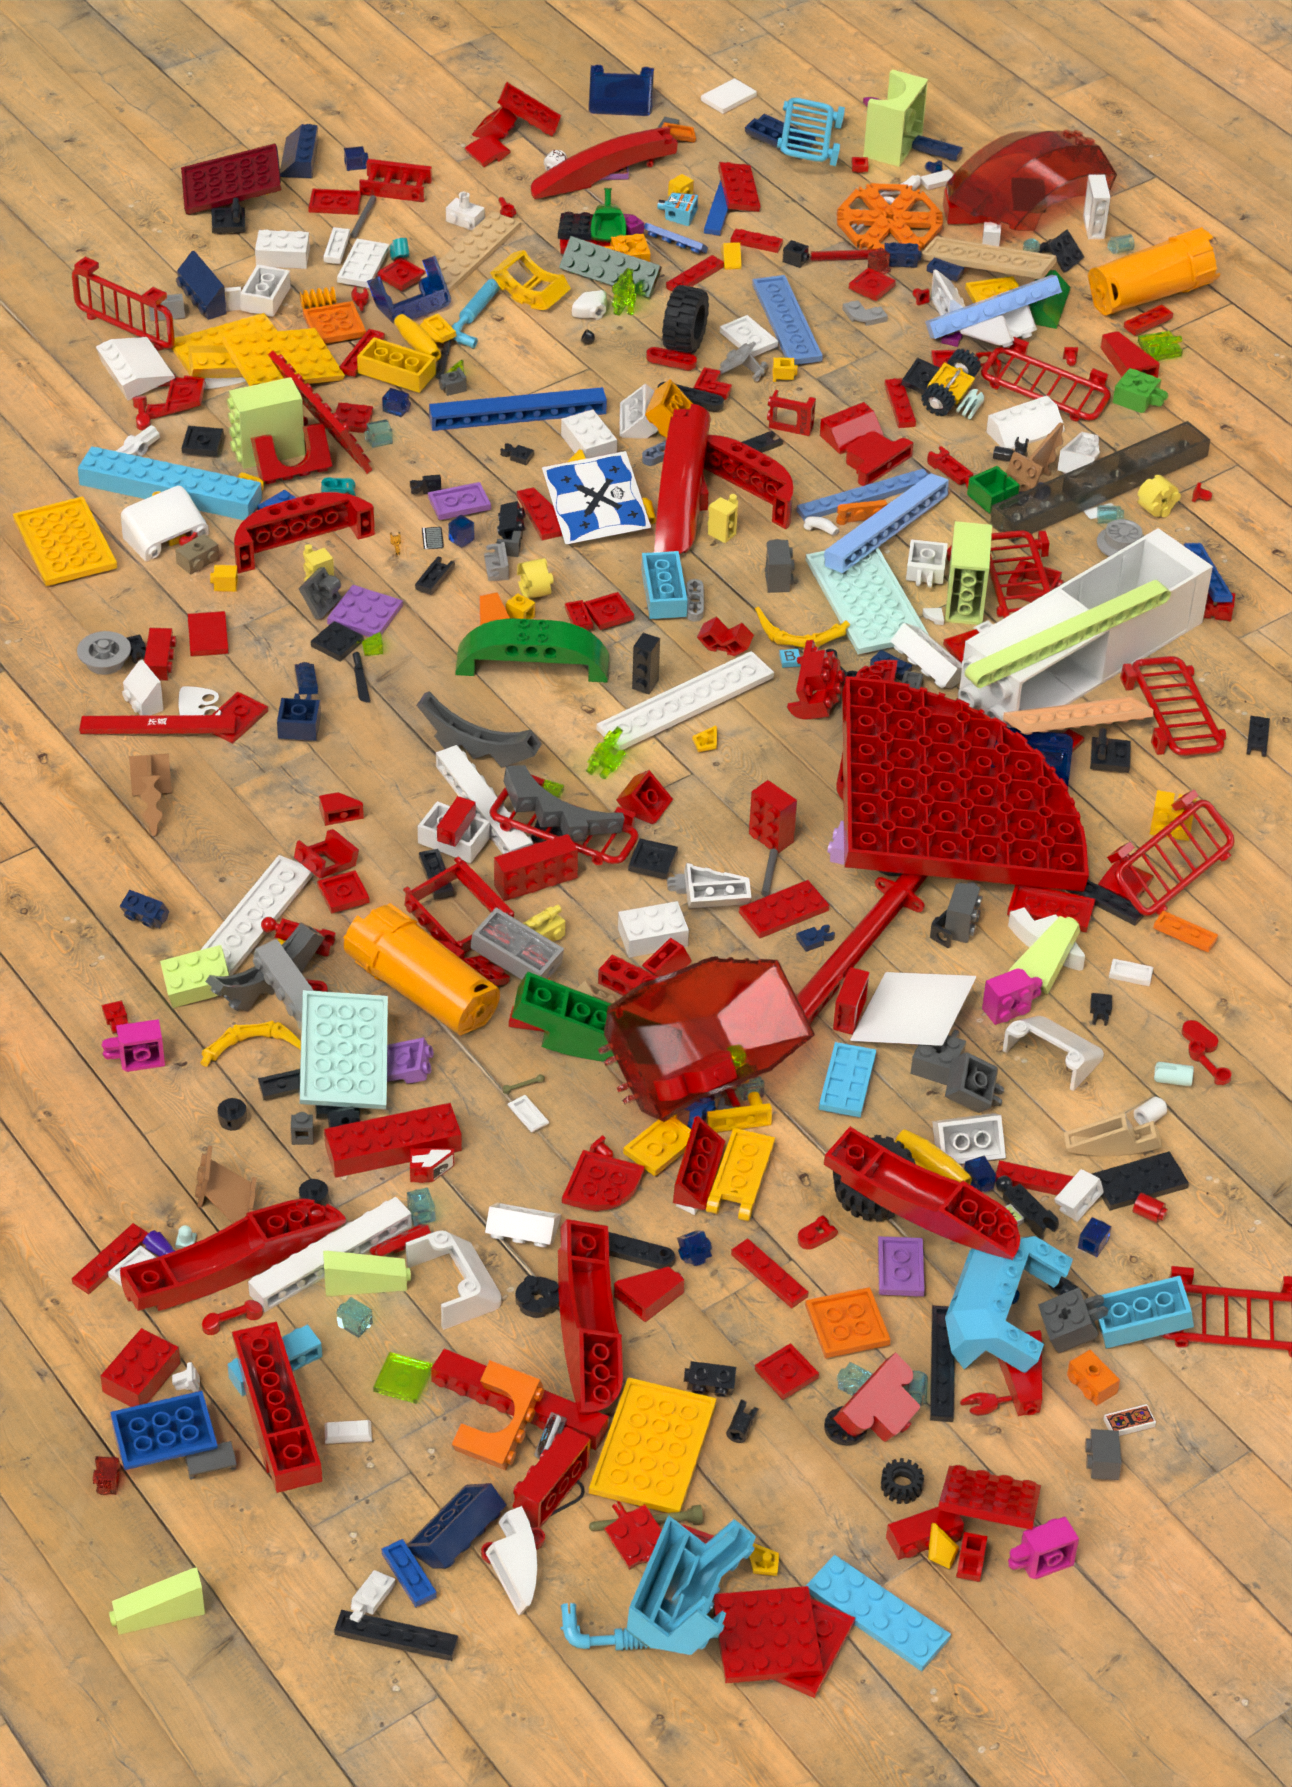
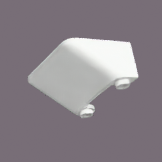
[960,305,1037,348]
[1003,1016,1104,1091]

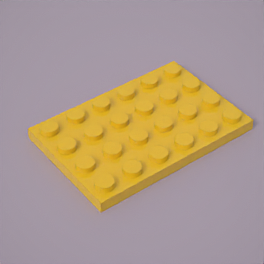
[171,313,277,376]
[222,328,345,386]
[13,496,118,586]
[589,1377,717,1513]

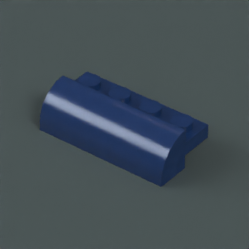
[745,114,816,159]

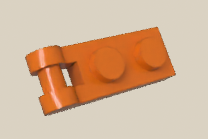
[836,500,887,525]

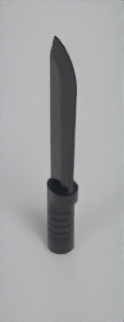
[435,340,451,379]
[352,652,370,703]

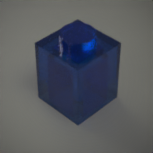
[344,146,369,171]
[382,388,411,417]
[448,515,475,548]
[964,1155,996,1192]
[1078,1217,1112,1257]

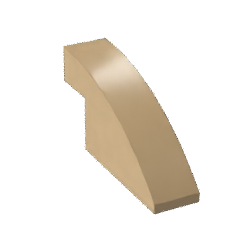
[1064,1113,1162,1156]

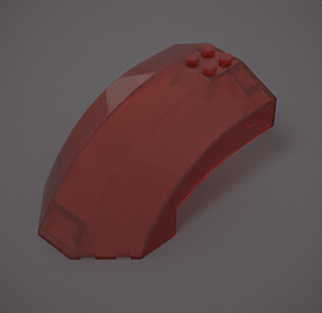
[945,129,1117,231]

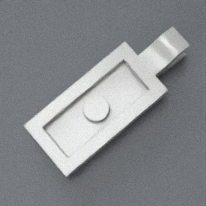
[350,1570,395,1622]

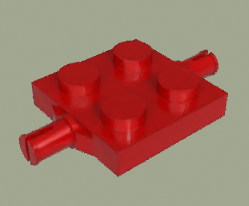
[604,1501,662,1570]

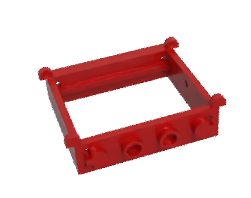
[403,856,514,953]

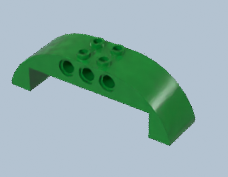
[455,618,609,683]

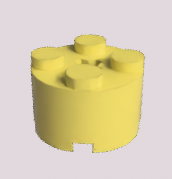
[1137,475,1181,518]
[517,558,554,599]

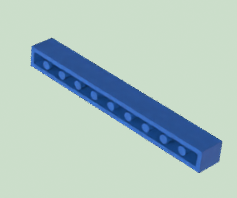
[429,387,607,431]

